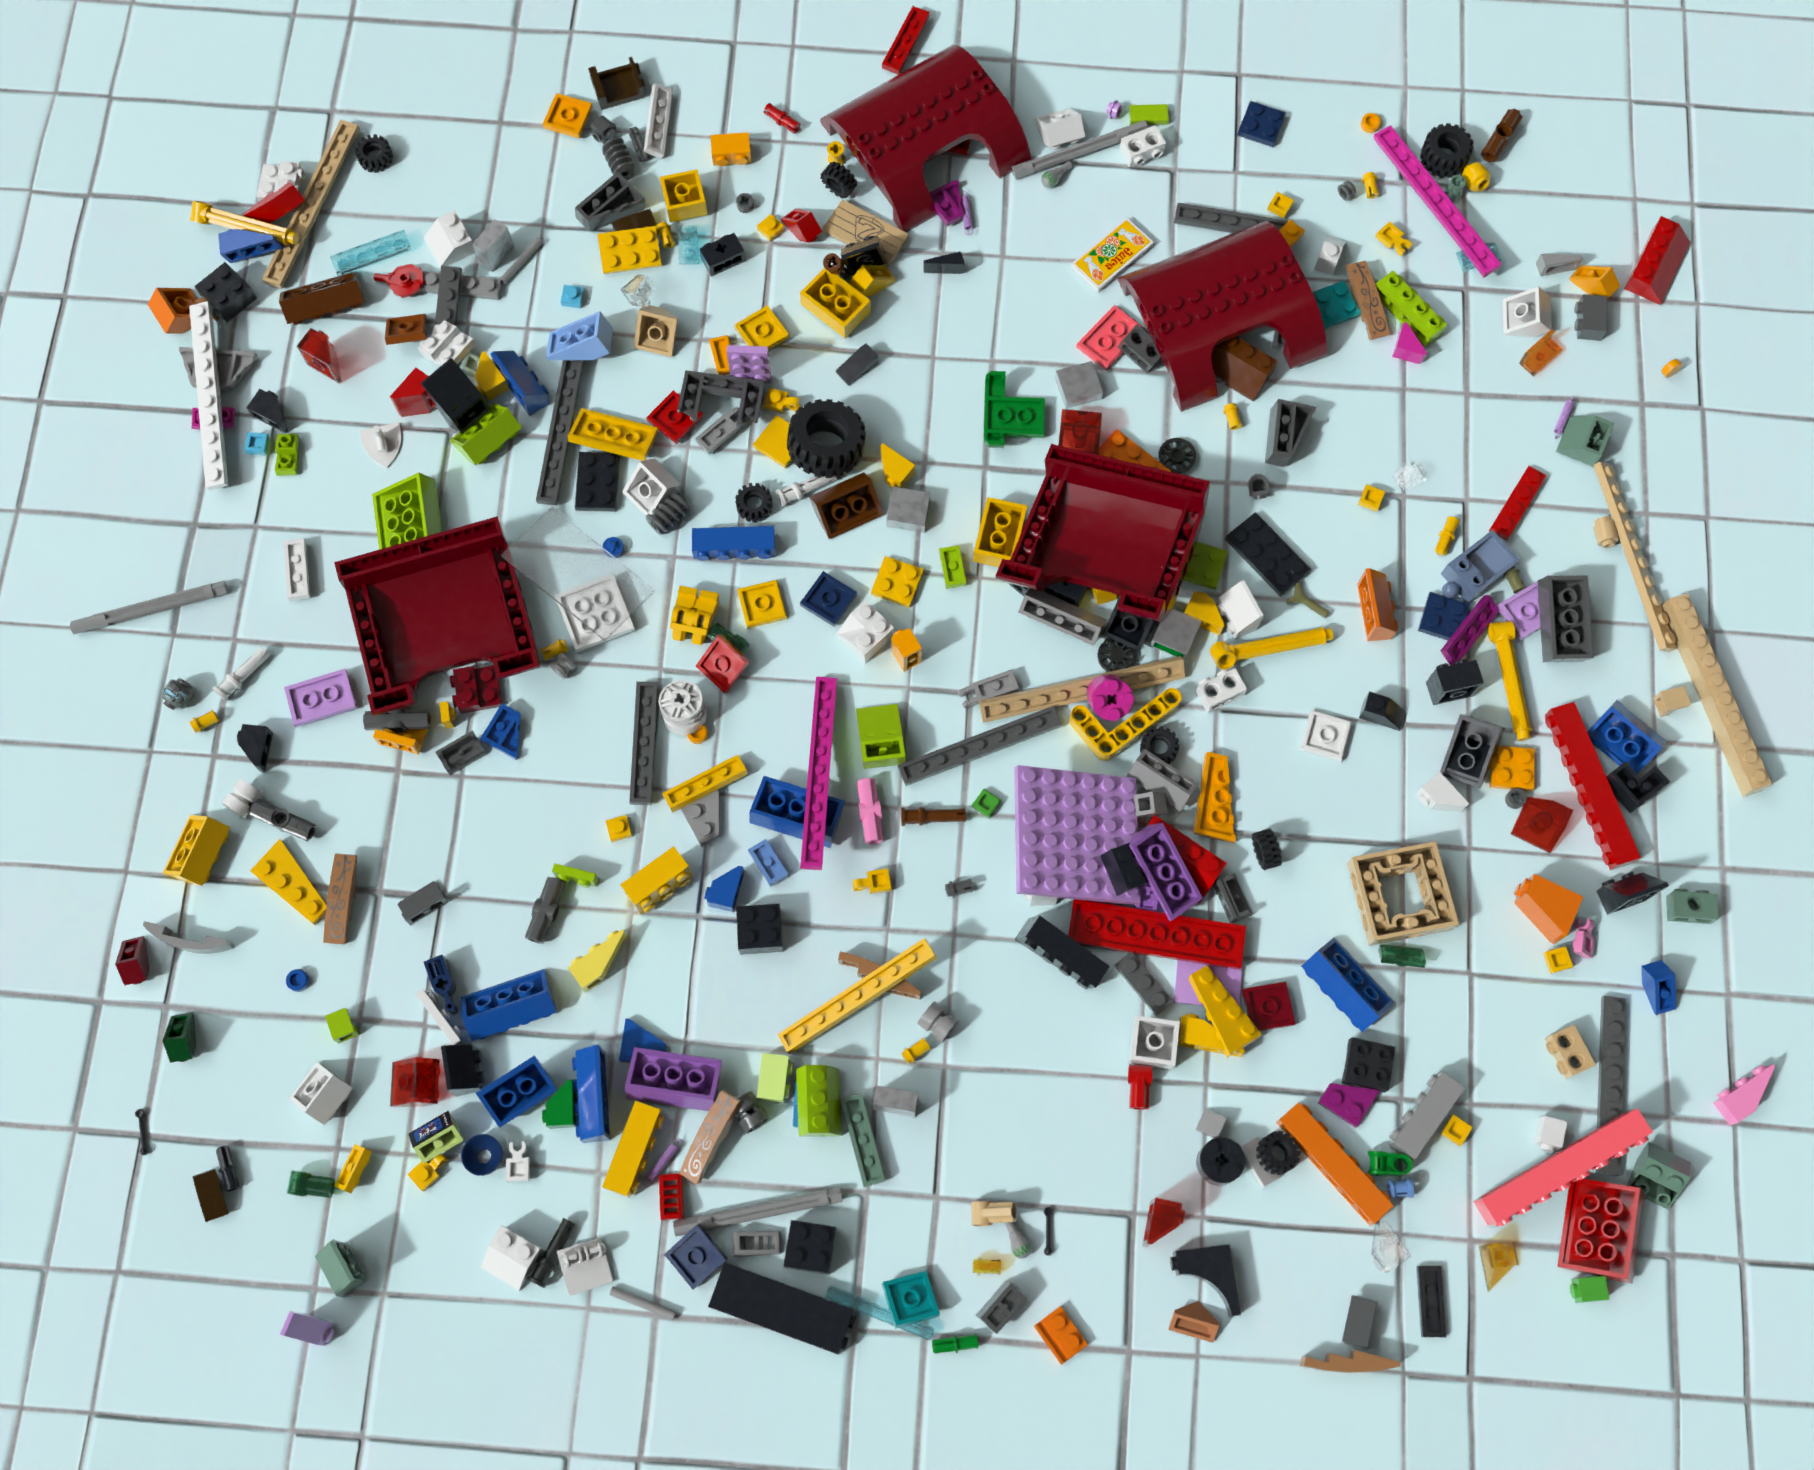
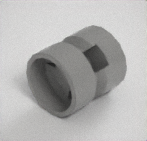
[917,1001,959,1043]

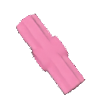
[857,778,883,845]

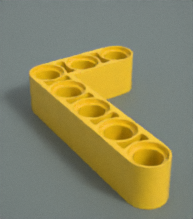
[1069,688,1182,761]

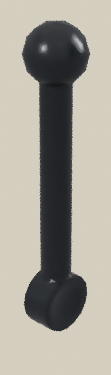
[135,1109,149,1155]
[1044,1207,1053,1256]

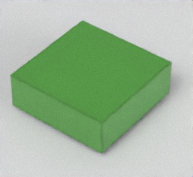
[972,789,1001,818]

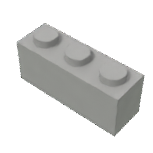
[1126,749,1198,811]

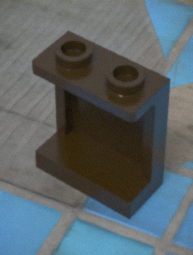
[588,57,646,110]

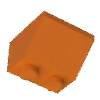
[147,288,197,334]

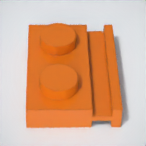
[1033,1306,1088,1365]

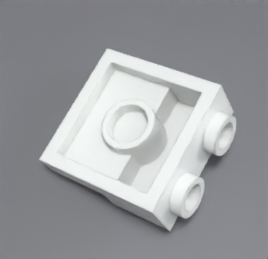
[256,161,305,201]
[418,320,477,366]

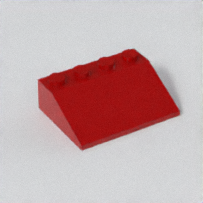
[1557,1179,1645,1284]

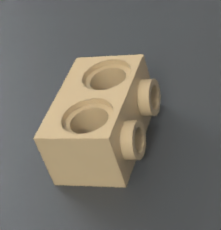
[1545,1025,1596,1079]

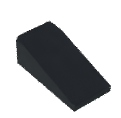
[923,252,965,274]
[835,343,879,386]

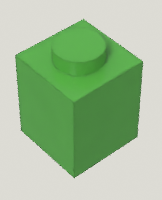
[1570,1276,1610,1303]

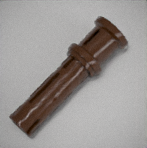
[823,253,849,279]
[901,807,966,826]

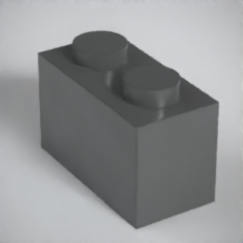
[1574,294,1607,341]

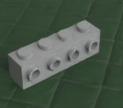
[1018,589,1107,646]
[1388,1071,1465,1161]

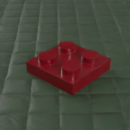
[1242,982,1296,1032]

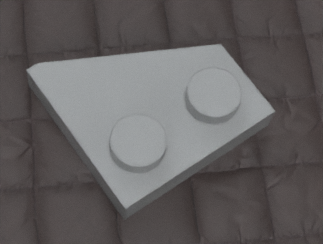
[681,790,720,846]

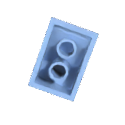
[546,311,613,360]

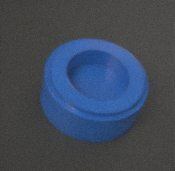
[286,969,310,992]

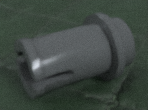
[945,879,973,898]

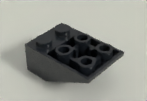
[420,358,492,434]

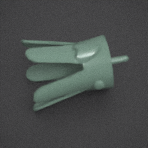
[1444,175,1466,203]

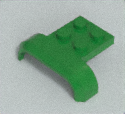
[984,371,1045,448]

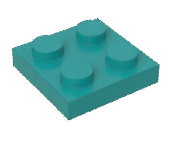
[1313,281,1361,329]
[882,1271,940,1329]

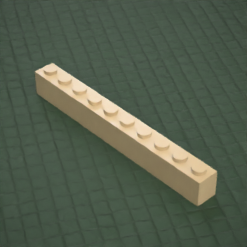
[1662,593,1772,797]

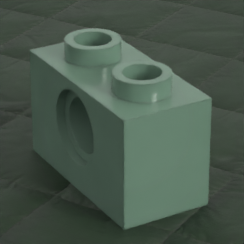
[1666,888,1719,924]

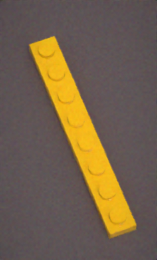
[778,938,937,1054]

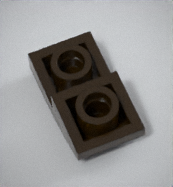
[611,209,657,231]
[193,1168,229,1222]

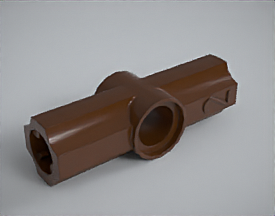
[1480,109,1523,163]

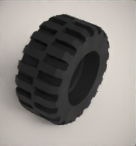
[787,399,866,478]

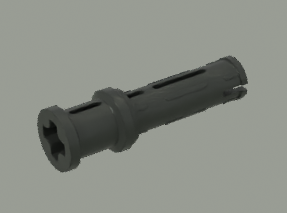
[527,1218,576,1288]

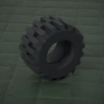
[1420,123,1474,178]

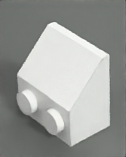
[1034,108,1085,149]
[424,210,475,268]
[1503,287,1552,337]
[622,458,682,515]
[1216,580,1264,640]
[289,1062,353,1125]
[481,1225,544,1291]

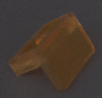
[1519,329,1562,376]

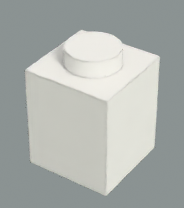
[1534,1116,1567,1152]

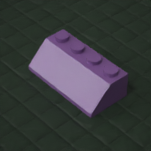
[1129,823,1203,921]
[625,1047,722,1111]

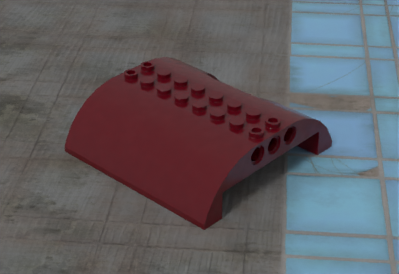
[820,45,1032,232]
[1118,221,1327,412]
[995,444,1210,622]
[334,516,540,716]

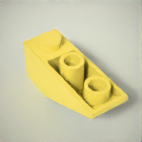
[568,930,627,993]

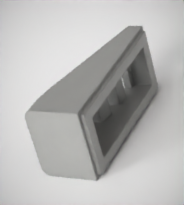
[1536,253,1583,276]
[732,1231,780,1256]

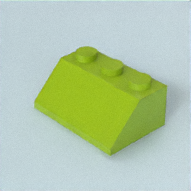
[449,403,522,465]
[796,1065,842,1137]

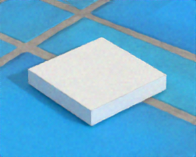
[1300,710,1352,762]

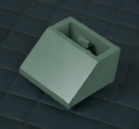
[1556,415,1614,467]
[1627,1142,1691,1210]
[315,1240,366,1297]

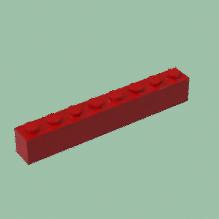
[1545,702,1641,871]

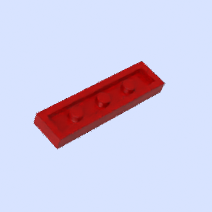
[882,6,930,75]
[1489,466,1547,541]

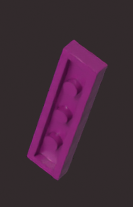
[1440,595,1500,665]

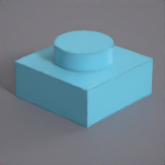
[560,285,584,308]
[244,432,270,455]

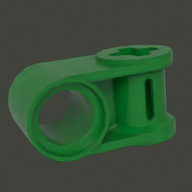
[1368,1151,1413,1177]

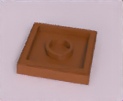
[385,313,428,345]

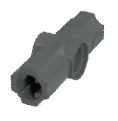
[363,708,431,733]
[249,799,316,842]
[525,877,566,944]

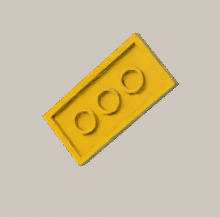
[568,408,658,461]

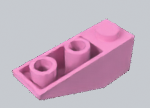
[1713,1064,1775,1125]

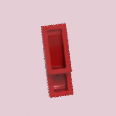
[242,181,305,223]

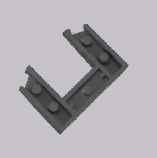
[677,370,765,427]

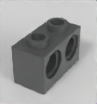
[1117,324,1161,373]

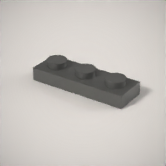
[435,265,462,326]
[1114,952,1174,1017]

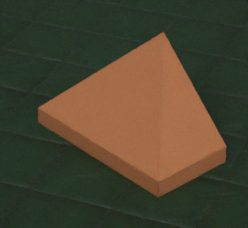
[1168,1301,1219,1343]

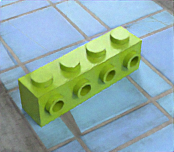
[1375,270,1447,347]

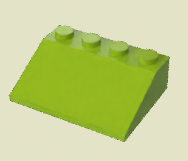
[372,472,442,549]

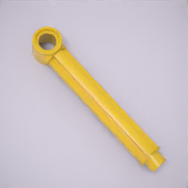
[190,200,299,245]
[1488,621,1532,741]
[1210,627,1333,670]

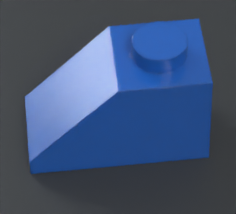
[704,866,745,912]
[1641,960,1676,1015]

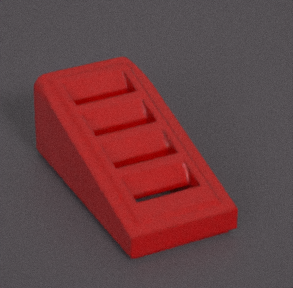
[659,1173,685,1221]

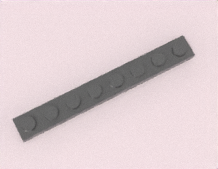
[536,360,584,506]
[898,706,1062,786]
[1595,996,1626,1176]

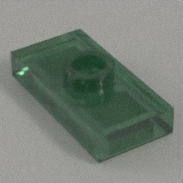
[1378,944,1426,968]

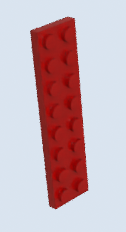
[1068,899,1246,970]

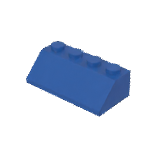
[749,776,845,848]
[1301,938,1395,1032]
[461,969,557,1042]
[572,1045,610,1143]

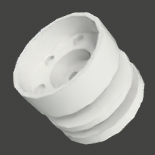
[658,680,707,735]

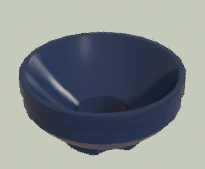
[461,1134,503,1176]

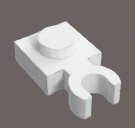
[506,1142,530,1182]

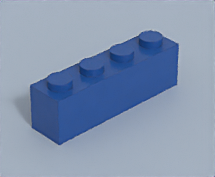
[692,526,775,561]

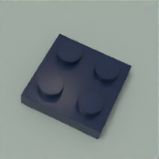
[1237,101,1286,147]
[800,571,857,627]
[1418,592,1470,640]
[664,1223,728,1290]

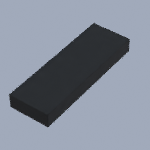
[1416,1266,1446,1337]

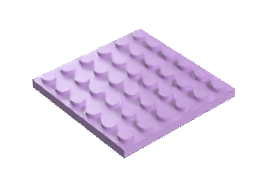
[1014,765,1141,905]

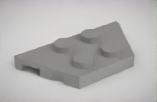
[179,347,257,390]

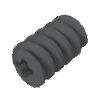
[602,137,635,181]
[646,493,692,535]

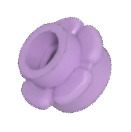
[1106,100,1122,119]

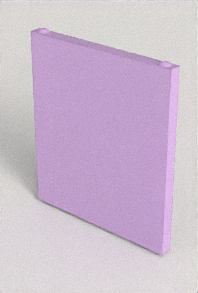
[1173,957,1244,1006]

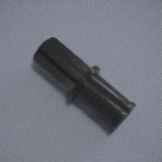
[216,1145,240,1192]

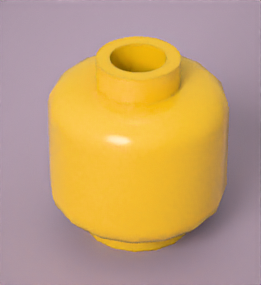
[1462,162,1491,192]

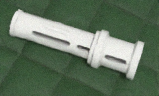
[776,475,837,507]
[212,647,270,701]

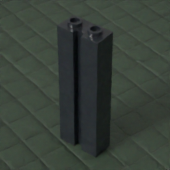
[708,1262,857,1355]

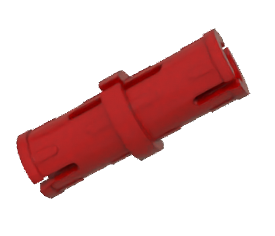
[763,103,801,134]

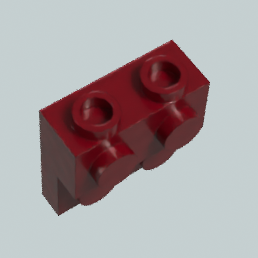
[450,666,502,714]

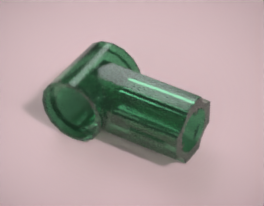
[706,622,750,654]
[286,1171,335,1198]

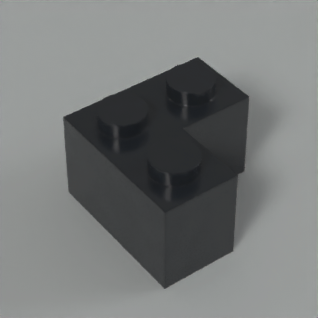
[1606,762,1670,813]

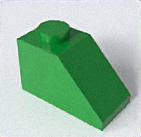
[542,1079,576,1129]

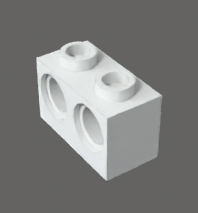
[1119,125,1166,168]
[1196,668,1247,713]

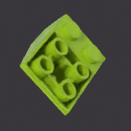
[856,704,905,769]

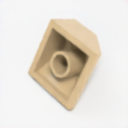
[634,304,678,357]

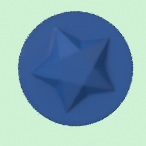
[602,537,624,559]

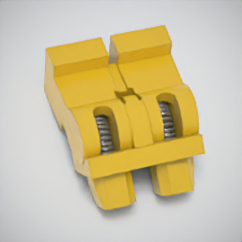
[670,585,719,645]

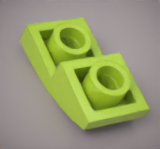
[275,433,299,476]

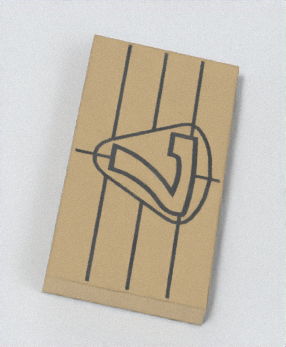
[822,199,909,267]

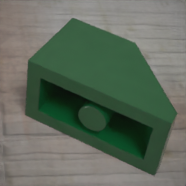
[162,1012,196,1063]

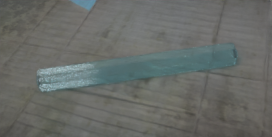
[826,1285,934,1340]

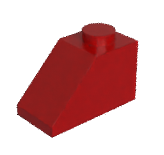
[780,208,822,243]

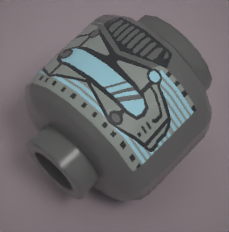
[161,678,194,710]

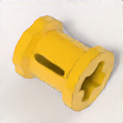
[827,141,845,165]

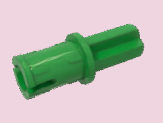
[932,1333,978,1354]

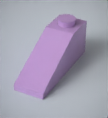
[280,1311,334,1346]

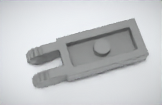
[695,407,747,455]
[957,669,1019,708]

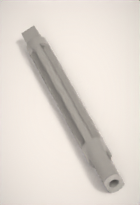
[1012,120,1148,180]
[70,581,228,634]
[673,1187,843,1237]

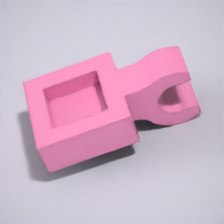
[1573,918,1595,958]

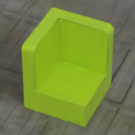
[325,1008,359,1044]

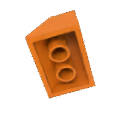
[1357,568,1398,641]

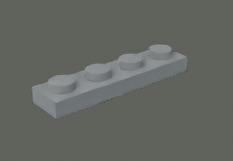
[420,271,502,300]

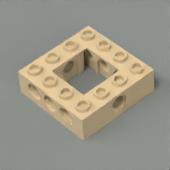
[1347,841,1459,946]

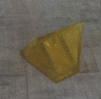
[1479,1242,1519,1292]

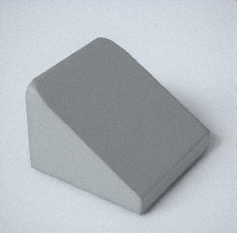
[1196,1109,1227,1139]

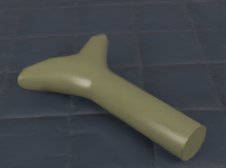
[1287,582,1329,618]

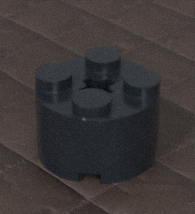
[1196,1137,1245,1186]

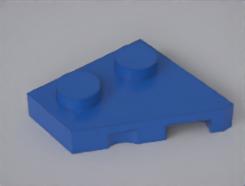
[480,703,521,760]
[619,1018,667,1063]

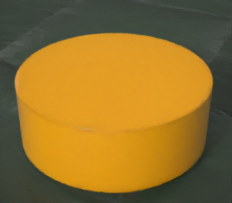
[1361,113,1381,133]
[1661,359,1683,378]
[687,724,708,744]

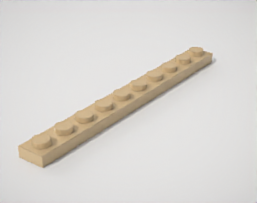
[262,119,360,289]
[1593,461,1677,652]
[978,656,1185,723]

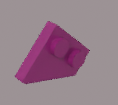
[929,180,964,227]
[1317,1083,1379,1128]

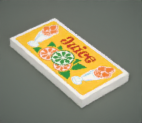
[1071,217,1154,292]

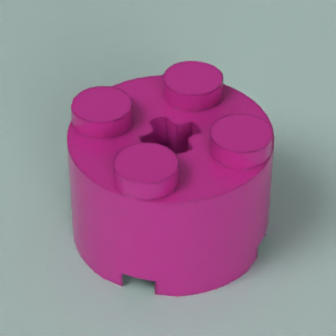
[1087,674,1134,721]

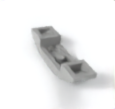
[143,921,234,954]

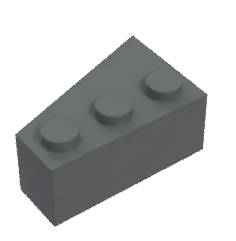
[575,172,645,231]
[1265,399,1317,467]

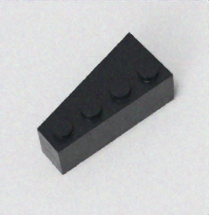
[1014,915,1110,989]

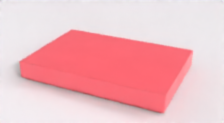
[1076,305,1143,371]

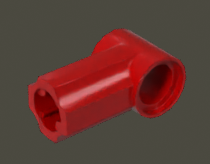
[1128,1064,1152,1110]

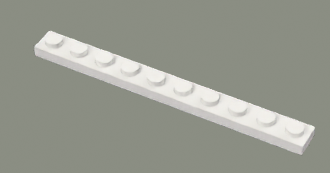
[189,301,228,490]

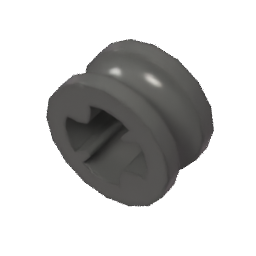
[1337,181,1356,201]
[736,193,754,213]
[1505,788,1527,809]

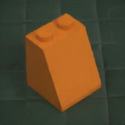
[1514,874,1583,944]

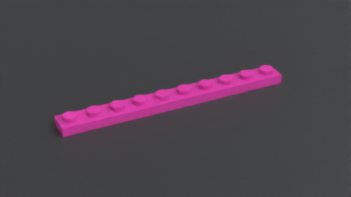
[1374,125,1501,278]
[800,676,837,871]

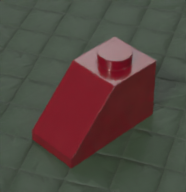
[115,936,149,986]

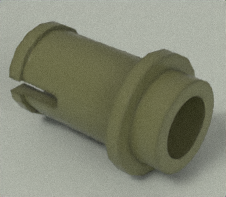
[1503,566,1526,594]

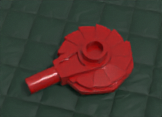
[373,264,424,298]

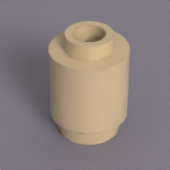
[1593,516,1619,548]

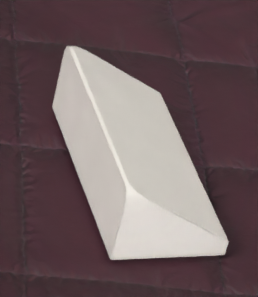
[1241,1138,1281,1188]

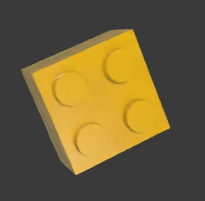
[659,169,708,223]

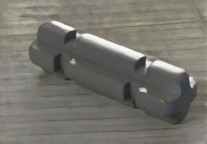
[628,127,649,162]

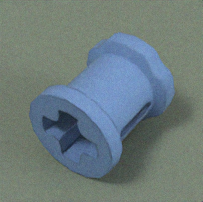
[1387,1177,1414,1199]

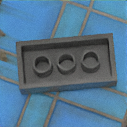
[1537,575,1593,662]

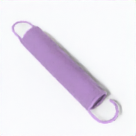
[960,191,973,235]
[1554,396,1574,439]
[642,1138,682,1187]

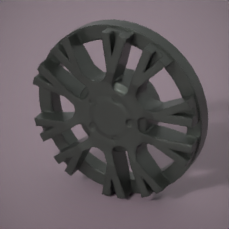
[1158,438,1196,474]
[1097,638,1137,672]

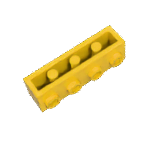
[602,1101,664,1198]

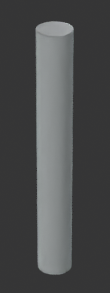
[500,238,543,284]
[609,1286,676,1320]

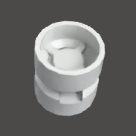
[221,779,263,819]

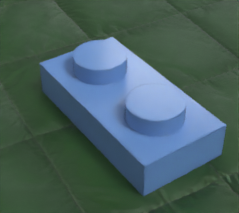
[748,839,789,887]

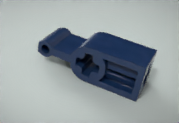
[423,954,459,1015]

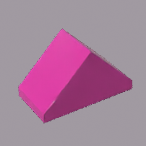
[1392,322,1427,364]

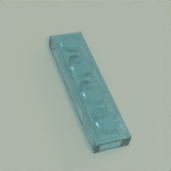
[330,230,412,276]

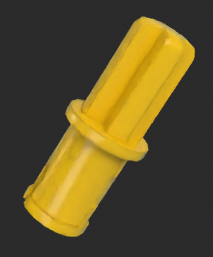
[1435,516,1460,556]

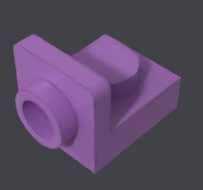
[1134,884,1158,912]

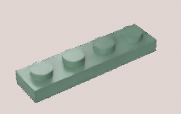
[840,1093,885,1188]

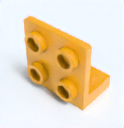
[373,708,432,755]

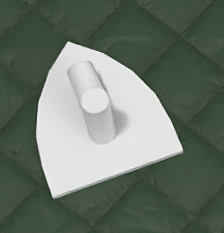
[360,422,402,468]

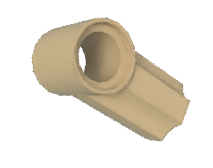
[971,1201,1017,1226]

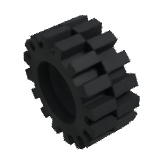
[355,134,393,173]
[820,161,857,198]
[735,483,773,523]
[1140,726,1180,765]
[1252,829,1282,870]
[1256,1131,1301,1175]

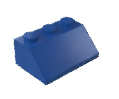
[490,351,550,416]
[1587,700,1667,774]
[476,1055,557,1128]

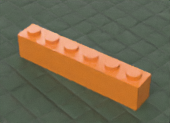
[1276,1102,1394,1226]

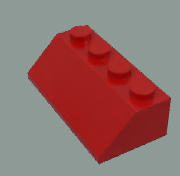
[1624,216,1690,305]
[1146,815,1227,903]

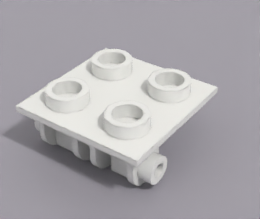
[557,1238,613,1296]

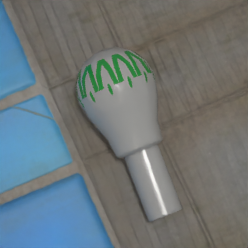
[1041,161,1072,188]
[1005,1222,1032,1259]

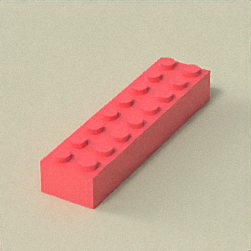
[1473,1108,1653,1227]

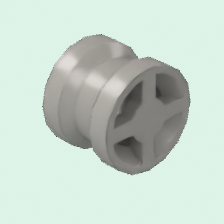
[549,653,576,679]

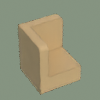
[1653,686,1691,717]

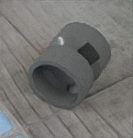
[734,1091,769,1134]

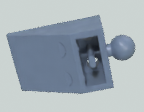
[1441,530,1520,604]

